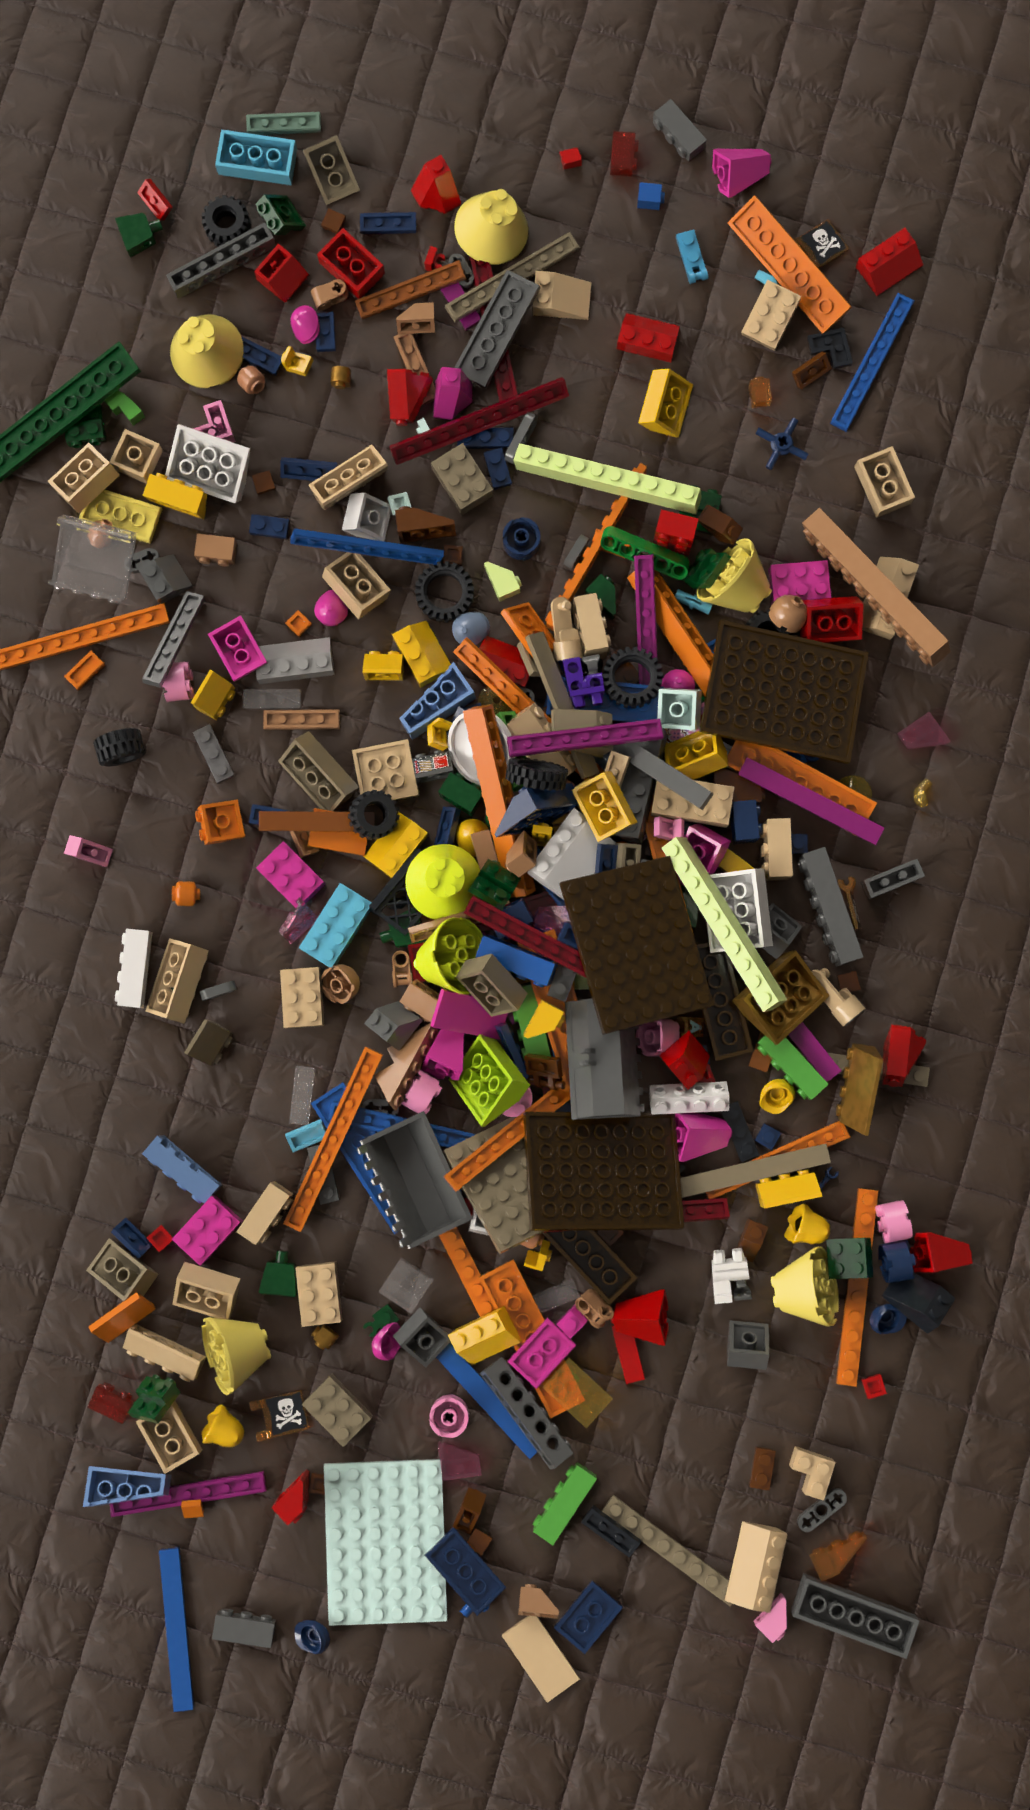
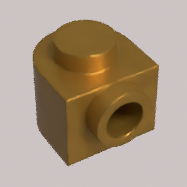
[331,366,351,389]
[311,1324,339,1350]

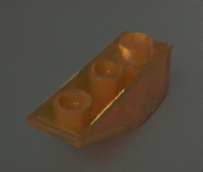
[809,1531,867,1582]

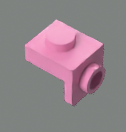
[654,816,684,841]

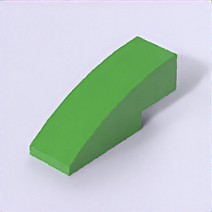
[105,390,145,426]

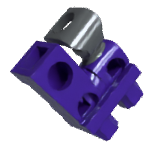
[562,654,605,709]

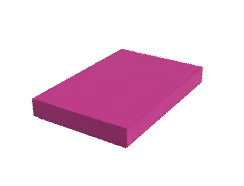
[508,1317,576,1389]

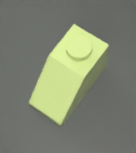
[484,562,522,602]

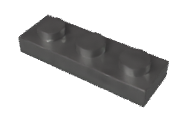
[193,724,235,784]

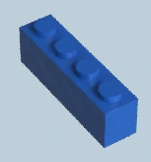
[475,934,558,988]

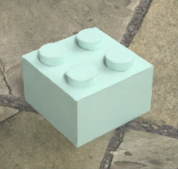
[657,688,702,730]

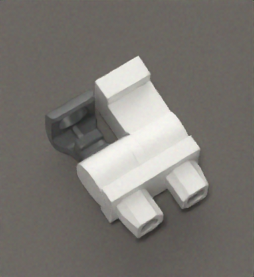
[711,1248,752,1304]

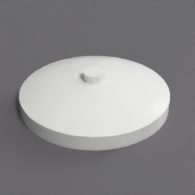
[448,714,515,785]

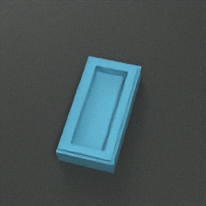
[285,1119,326,1152]

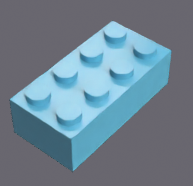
[215,129,297,185]
[299,883,372,967]

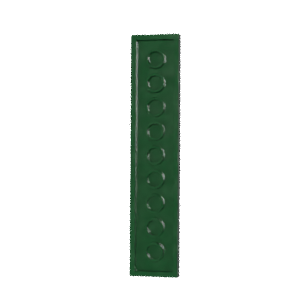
[0,341,142,482]

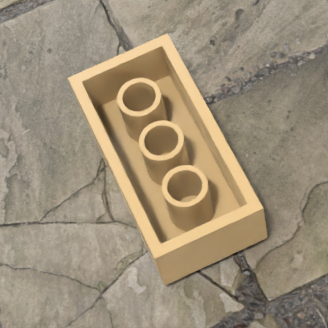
[651,780,734,828]

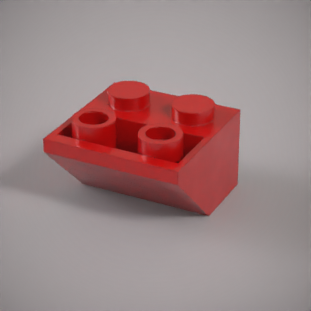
[254,244,309,303]

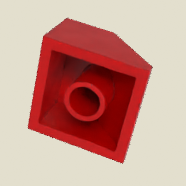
[659,1031,710,1090]

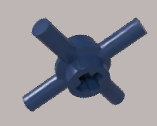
[756,418,808,470]

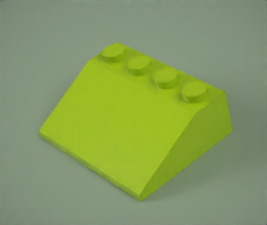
[449,1034,530,1127]

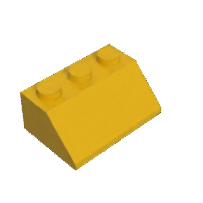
[638,369,693,437]
[143,473,207,520]
[392,621,451,688]
[664,730,728,780]
[572,771,638,842]
[363,812,429,878]
[523,999,565,1038]
[756,1169,822,1209]
[448,1306,522,1365]

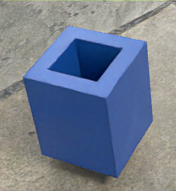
[637,182,665,210]

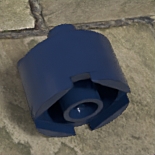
[503,517,541,561]
[878,1240,916,1283]

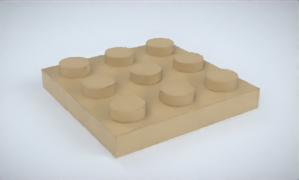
[352,739,419,806]

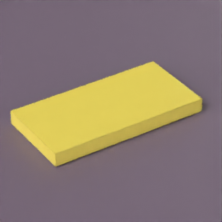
[78,489,162,544]

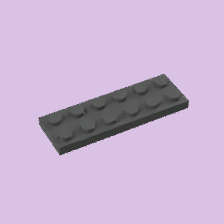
[455,270,541,389]

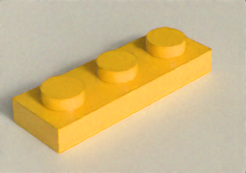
[532,823,553,847]

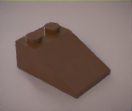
[395,506,456,544]

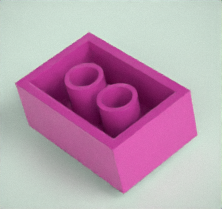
[768,560,831,605]
[256,841,326,911]
[172,1195,243,1266]

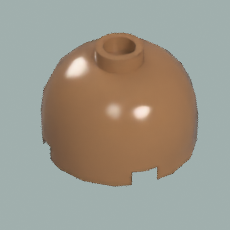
[769,595,807,633]
[321,964,360,1004]

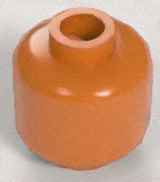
[172,881,200,906]

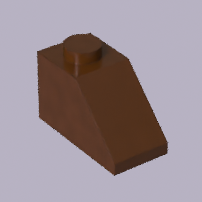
[698,505,743,545]
[737,1219,768,1262]
[452,1487,486,1534]

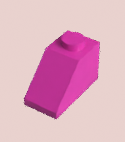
[556,1304,588,1339]

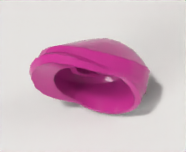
[290,305,320,344]
[314,590,348,626]
[661,669,695,690]
[372,1322,401,1361]

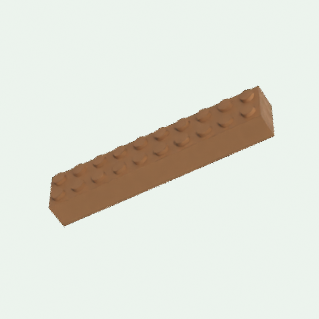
[802,507,951,667]

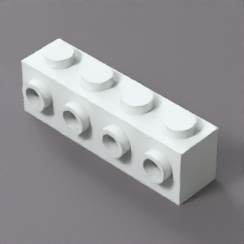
[115,929,152,1008]
[649,1081,729,1115]

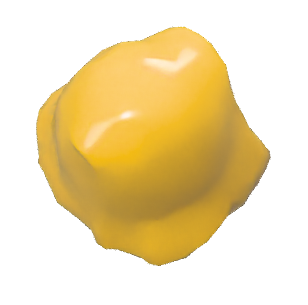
[784,1204,830,1244]
[201,1405,244,1447]

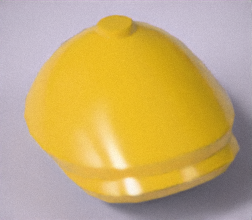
[456,819,488,857]
[759,1079,796,1114]

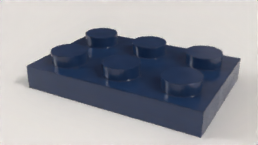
[554,1580,623,1654]

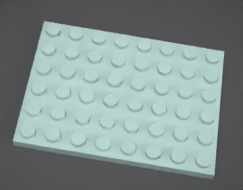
[324,1459,447,1626]

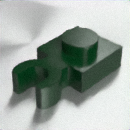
[363,1304,399,1337]

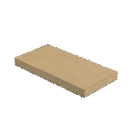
[502,1616,580,1703]

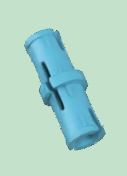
[675,589,713,615]

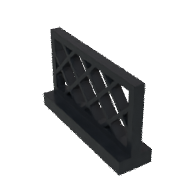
[369,848,423,937]

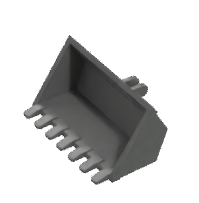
[565,999,644,1120]
[357,1111,473,1249]

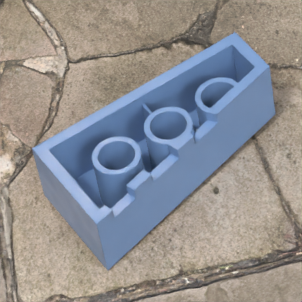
[400,662,476,740]
[142,1135,222,1204]
[83,1466,171,1507]

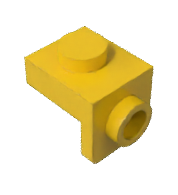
[281,346,314,376]
[427,718,452,751]
[524,1240,552,1271]

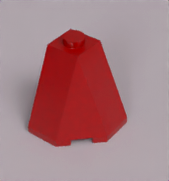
[411,155,461,214]
[387,369,433,426]
[882,1025,926,1087]
[909,1232,973,1272]
[611,1289,669,1346]

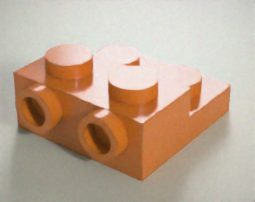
[195,800,245,845]

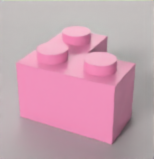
[193,400,236,443]

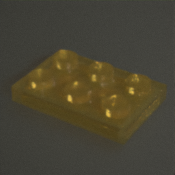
[543,1358,613,1428]

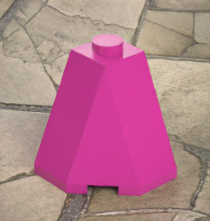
[712,149,771,198]
[433,367,473,420]
[421,1029,464,1080]
[675,1112,732,1162]

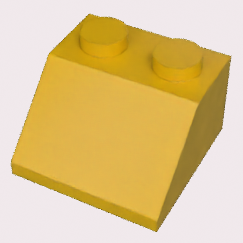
[363,651,404,681]
[191,670,235,720]

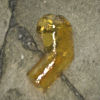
[913,778,932,807]

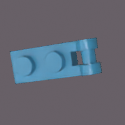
[676,230,708,284]

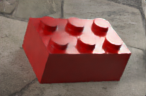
[317,228,385,299]
[653,509,698,556]
[800,596,864,642]

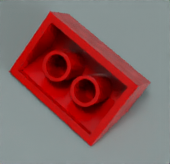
[856,228,923,296]
[617,313,680,362]
[479,636,531,688]
[272,1469,309,1525]

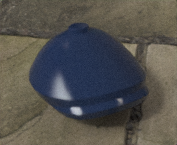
[870,1304,907,1334]
[295,1620,330,1654]

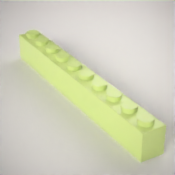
[514,443,702,514]
[662,837,788,1012]

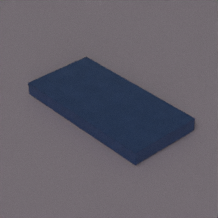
[424,1527,506,1616]

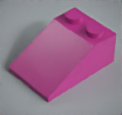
[208,615,267,682]
[678,823,731,886]

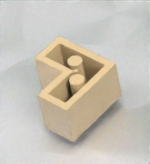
[789,1446,836,1501]

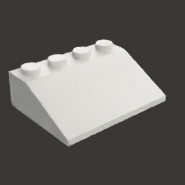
[165,424,250,503]
[527,808,616,900]
[707,869,773,953]

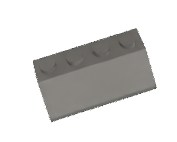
[256,637,335,684]

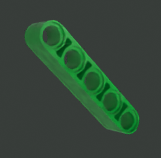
[600,526,690,580]

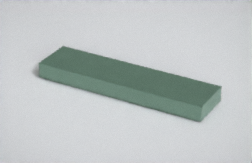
[246,112,321,135]

